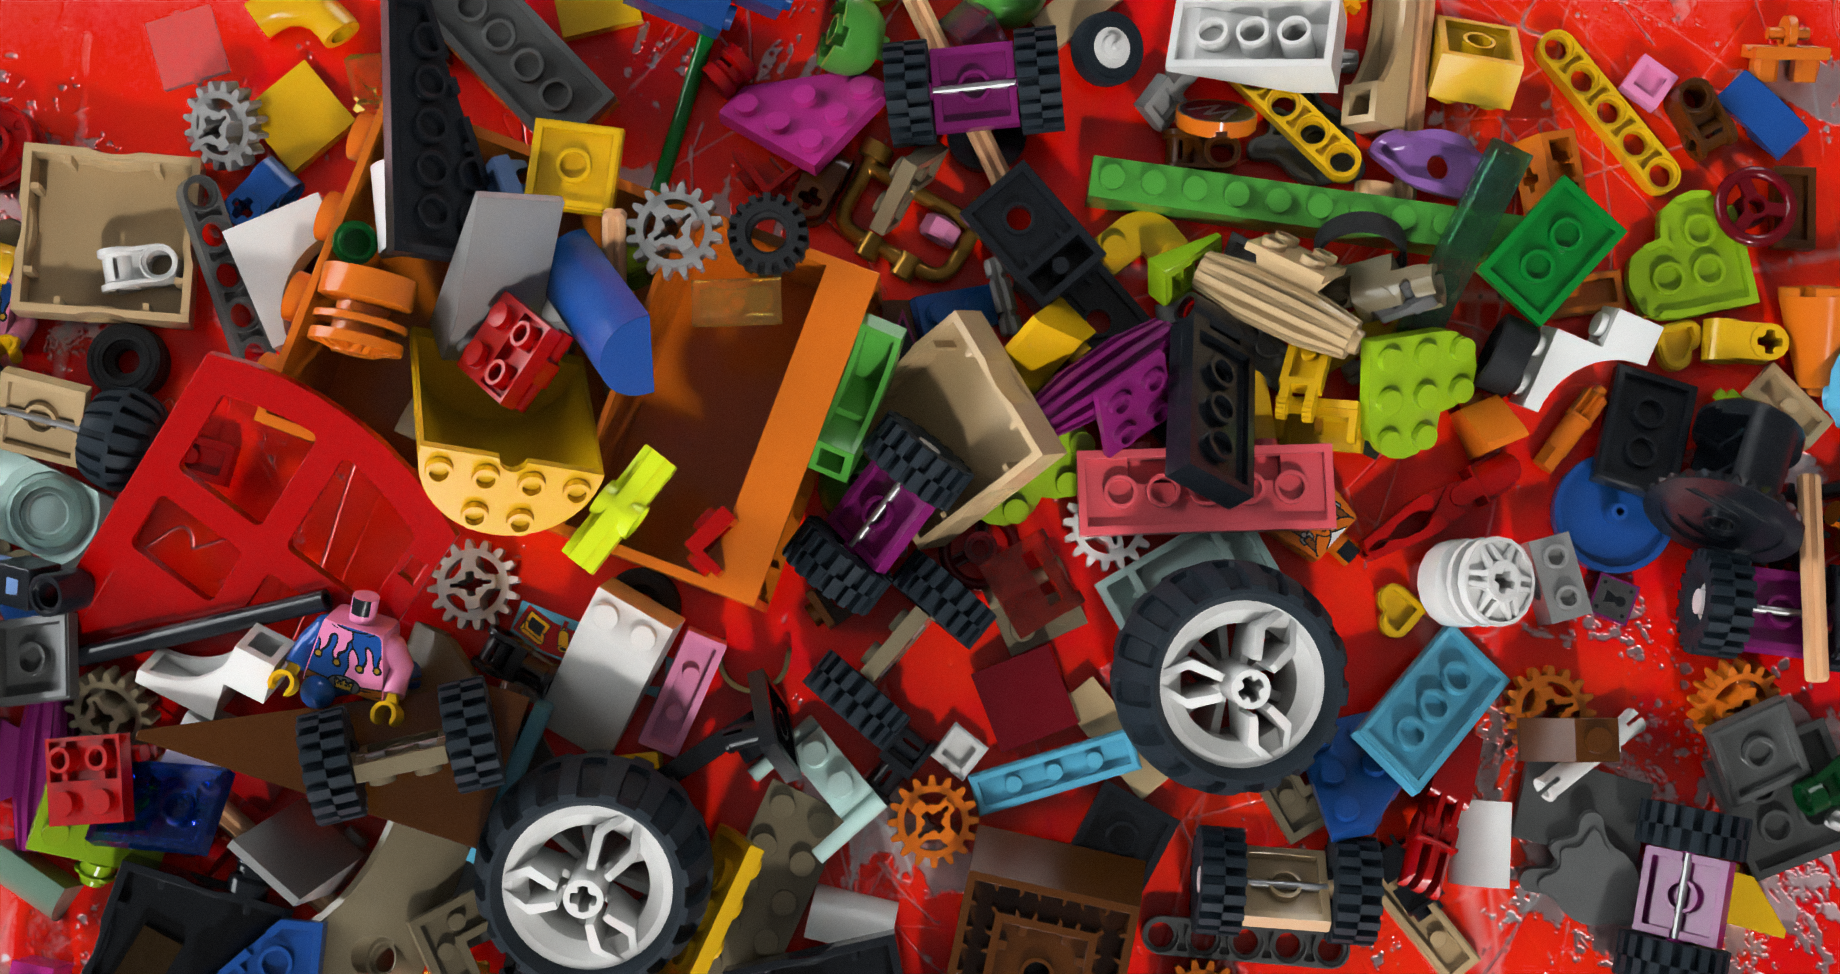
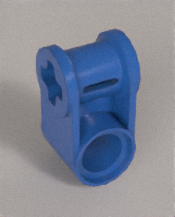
[224,156,305,226]

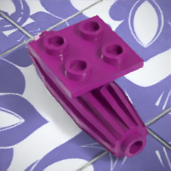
[1034,318,1173,458]
[0,700,82,852]

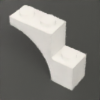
[1508,305,1664,412]
[135,623,295,720]

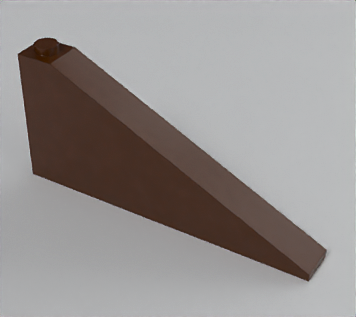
[135,680,532,849]

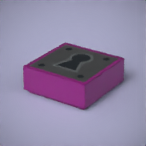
[1588,572,1641,627]

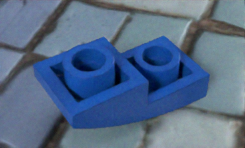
[1717,69,1809,161]

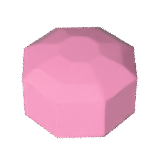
[919,212,961,249]

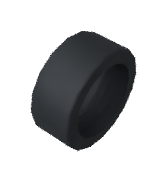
[1473,313,1539,398]

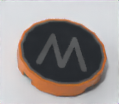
[1175,99,1258,139]

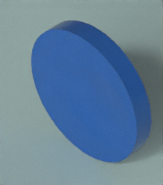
[1550,456,1671,574]

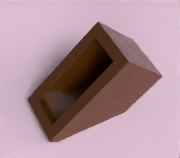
[1517,717,1620,762]

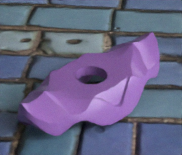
[1367,129,1503,200]

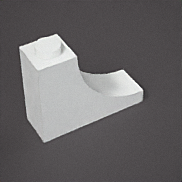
[222,192,325,352]

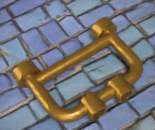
[835,136,979,284]

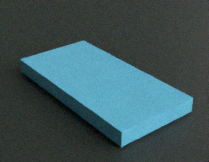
[1350,625,1511,797]

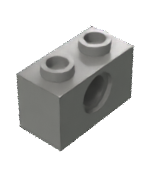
[1518,531,1593,626]

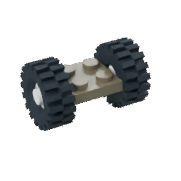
[802,548,997,751]
[295,675,506,827]

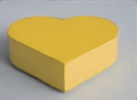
[1654,320,1702,372]
[1375,583,1426,638]

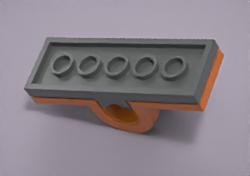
[431,0,621,134]

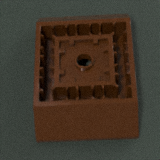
[946,824,1146,974]

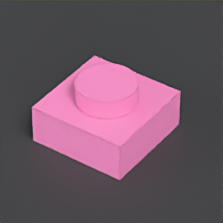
[1617,53,1679,113]

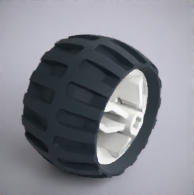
[1110,559,1349,796]
[474,749,714,974]

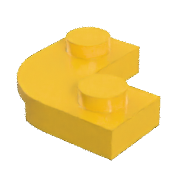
[1094,211,1198,277]

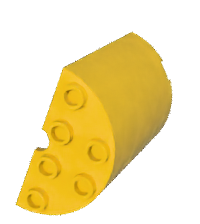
[410,326,605,536]

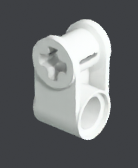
[96,243,184,295]

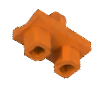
[1741,15,1831,83]

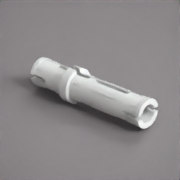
[1533,708,1646,802]

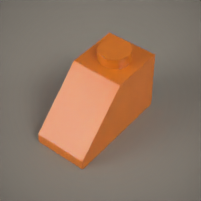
[1449,392,1529,460]

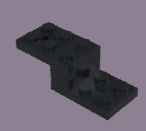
[959,159,1151,352]

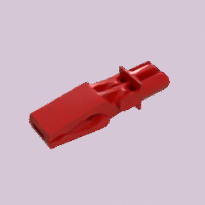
[1356,452,1522,563]
[1397,732,1483,900]

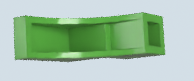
[808,313,907,483]

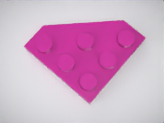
[718,72,886,176]

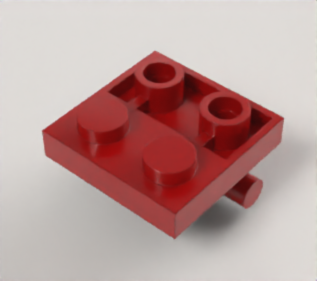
[456,290,575,413]
[44,732,150,827]

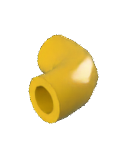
[244,0,360,48]

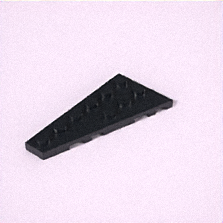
[380,0,491,262]

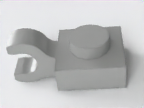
[1133,68,1198,133]

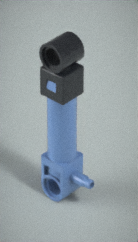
[0,554,94,617]

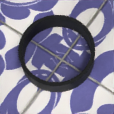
[1314,211,1408,268]

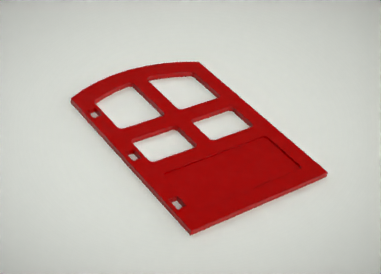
[74,351,460,813]

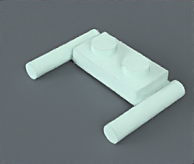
[747,714,888,864]

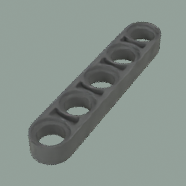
[176,174,276,359]
[1140,914,1351,969]

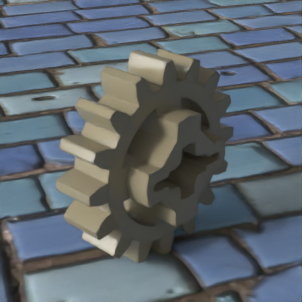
[65,665,161,745]

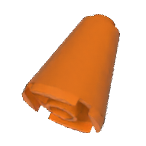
[1778,285,1840,396]

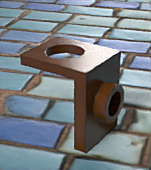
[804,588,855,630]

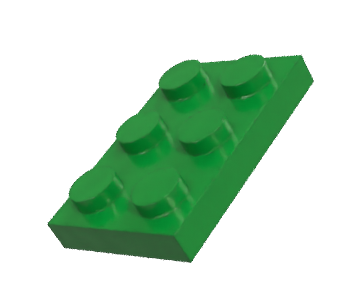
[1475,174,1628,327]

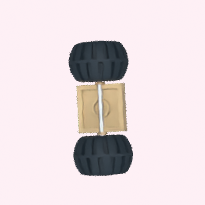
[0,364,169,492]

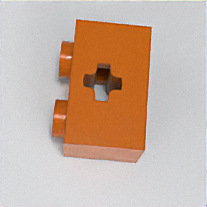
[1510,128,1588,216]

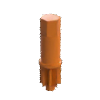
[1532,384,1608,474]

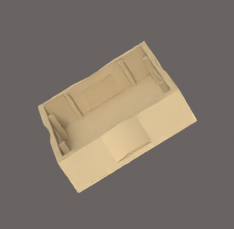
[10,142,206,330]
[863,310,1067,550]

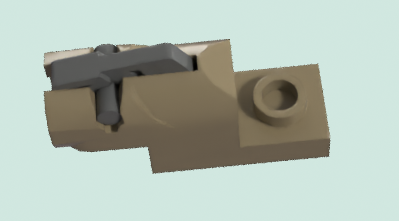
[1319,253,1447,324]

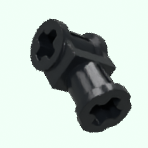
[470,624,560,699]
[864,719,940,806]

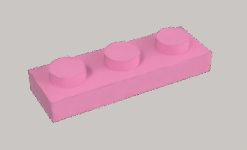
[638,625,728,758]

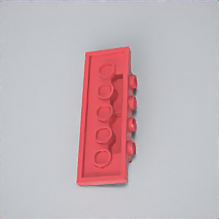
[1076,438,1337,537]

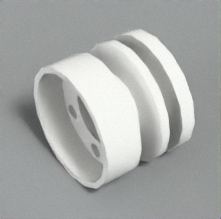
[1417,536,1535,627]

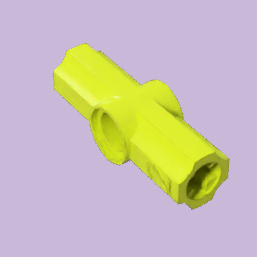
[561,444,678,575]

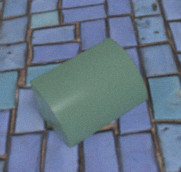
[0,838,84,921]

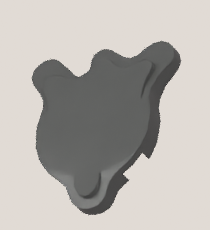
[1245,93,1366,186]
[1517,809,1639,926]

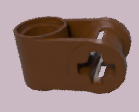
[1664,77,1738,162]
[1162,128,1241,174]
[791,153,856,228]

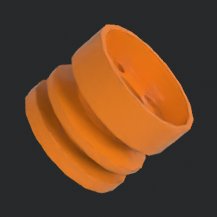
[307,261,419,360]

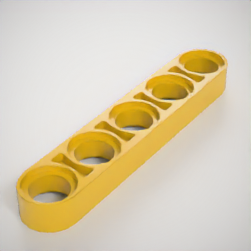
[1534,29,1681,197]
[1227,81,1362,184]

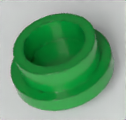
[332,220,378,265]

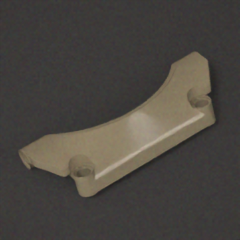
[309,621,479,974]

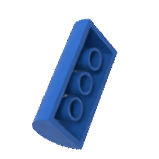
[546,228,654,396]

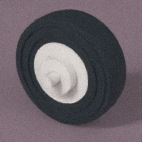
[1071,11,1144,87]

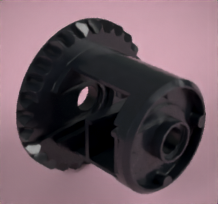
[1643,398,1806,563]

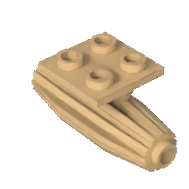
[1192,231,1367,360]

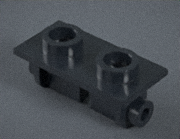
[1379,833,1445,922]

